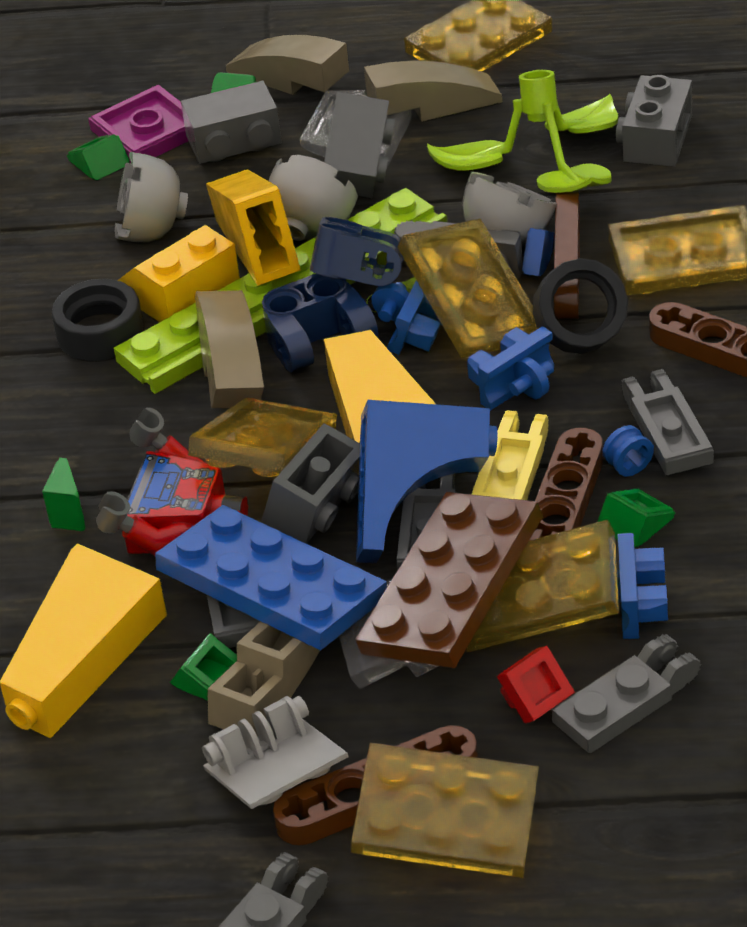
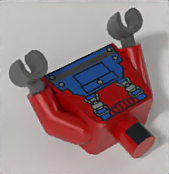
[96,408,248,556]

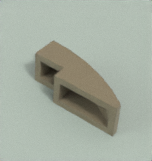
[226,35,349,95]
[364,60,502,122]
[195,290,264,408]
[208,621,320,736]

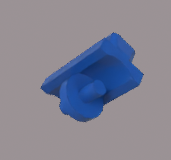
[372,265,455,355]
[467,326,554,411]
[581,533,668,639]

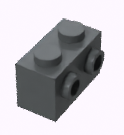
[616,75,692,167]
[181,81,282,164]
[324,92,395,198]
[261,423,360,544]

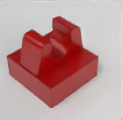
[497,645,575,723]

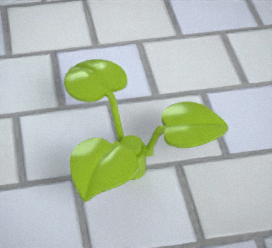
[427,70,619,193]

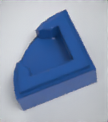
[522,228,555,276]

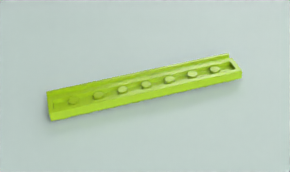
[114,188,447,394]

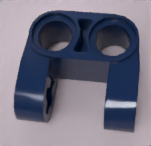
[310,217,405,286]
[262,274,378,372]

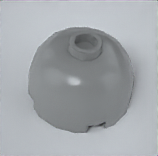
[115,152,188,242]
[269,155,358,241]
[462,172,557,247]

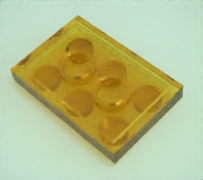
[404,0,552,72]
[608,205,747,295]
[397,219,537,358]
[188,397,337,477]
[466,519,619,652]
[351,743,539,878]

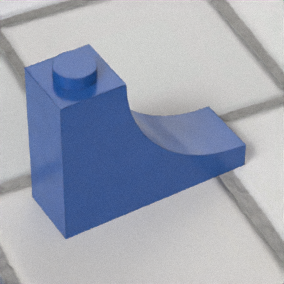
[356,399,498,563]

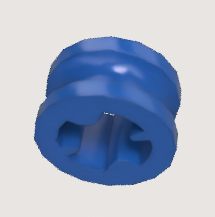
[603,425,654,477]

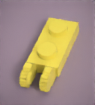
[472,410,549,500]

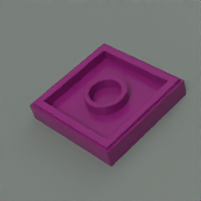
[88,85,188,163]

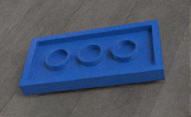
[155,505,387,651]

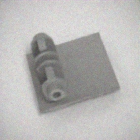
[202,696,348,809]

